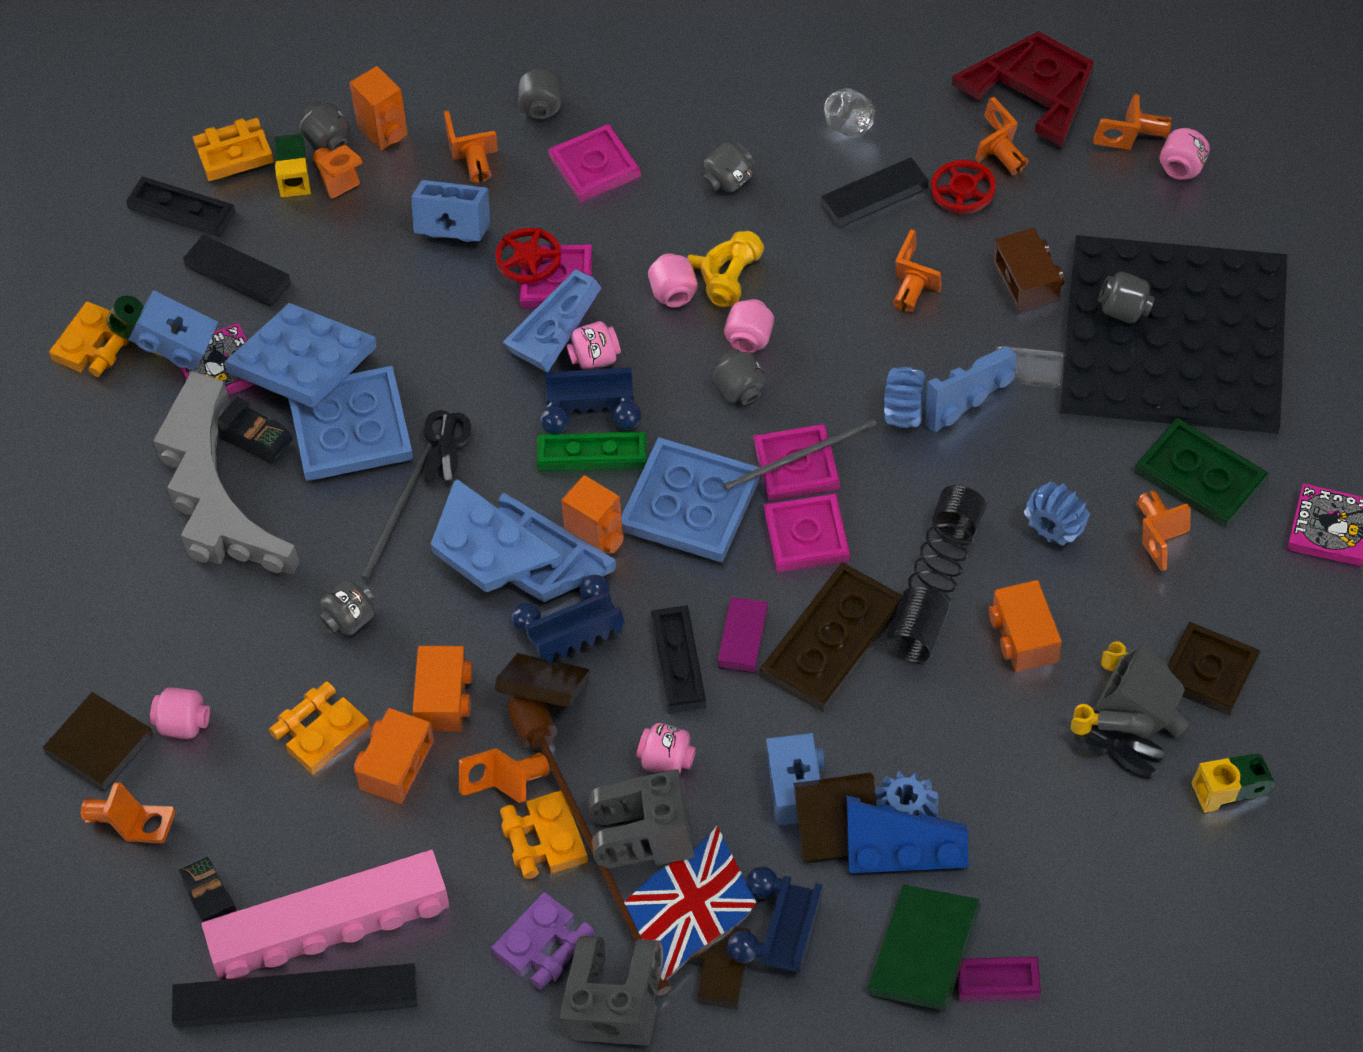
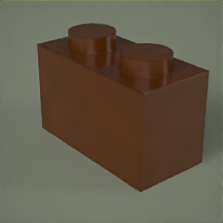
[993,228,1064,313]

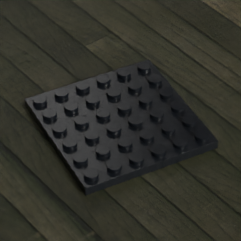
[1060,235,1287,434]

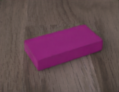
[718,597,768,672]
[957,957,1041,1002]

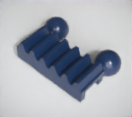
[540,367,641,434]
[511,574,625,663]
[727,867,823,973]

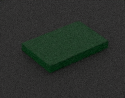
[1134,418,1269,528]
[867,885,981,1011]

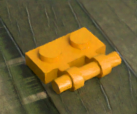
[192,117,274,182]
[49,301,130,377]
[268,681,370,775]
[500,790,588,879]

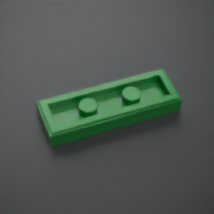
[537,431,647,472]

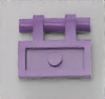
[491,892,595,990]

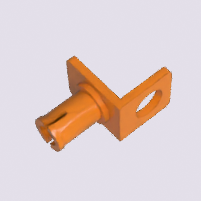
[1093,94,1171,150]
[975,97,1029,175]
[444,110,498,183]
[312,144,363,198]
[893,229,942,313]
[1136,490,1191,571]
[459,748,550,803]
[81,782,176,843]

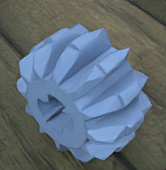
[884,366,926,428]
[1024,481,1090,546]
[875,770,939,817]

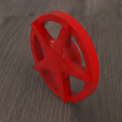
[931,160,996,215]
[495,227,561,284]

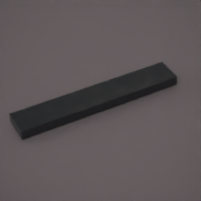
[172,963,417,1027]

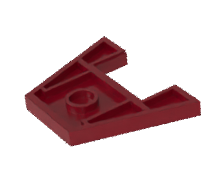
[952,31,1094,148]

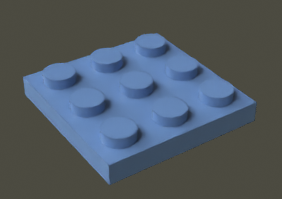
[225,303,377,408]
[289,366,413,481]
[622,437,761,563]

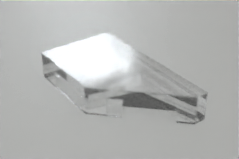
[997,346,1063,388]

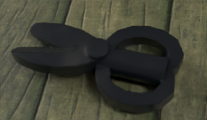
[424,410,471,483]
[1073,710,1165,778]

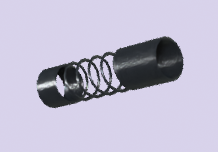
[886,485,987,662]

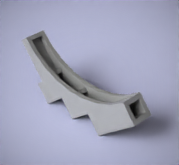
[153,371,300,575]

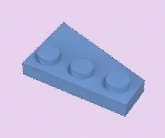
[502,269,602,373]
[925,346,1017,433]

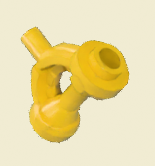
[687,231,764,307]

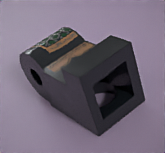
[218,396,292,462]
[178,857,237,923]

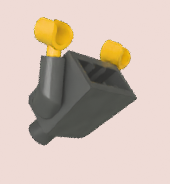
[1070,641,1191,738]

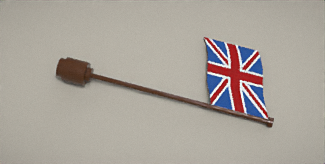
[508,696,757,996]

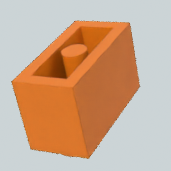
[349,66,408,151]
[561,475,624,555]
[988,580,1062,672]
[413,646,473,732]
[353,708,434,805]

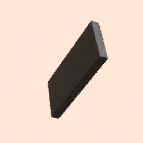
[759,562,902,712]

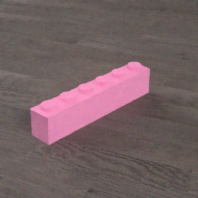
[201,849,450,980]

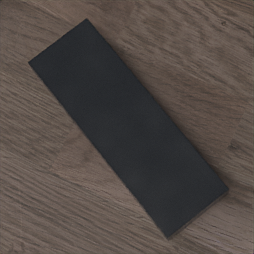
[821,157,929,227]
[126,176,235,237]
[183,234,290,306]
[651,605,706,714]

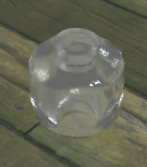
[824,87,875,138]

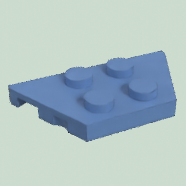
[430,479,562,592]
[499,492,617,602]

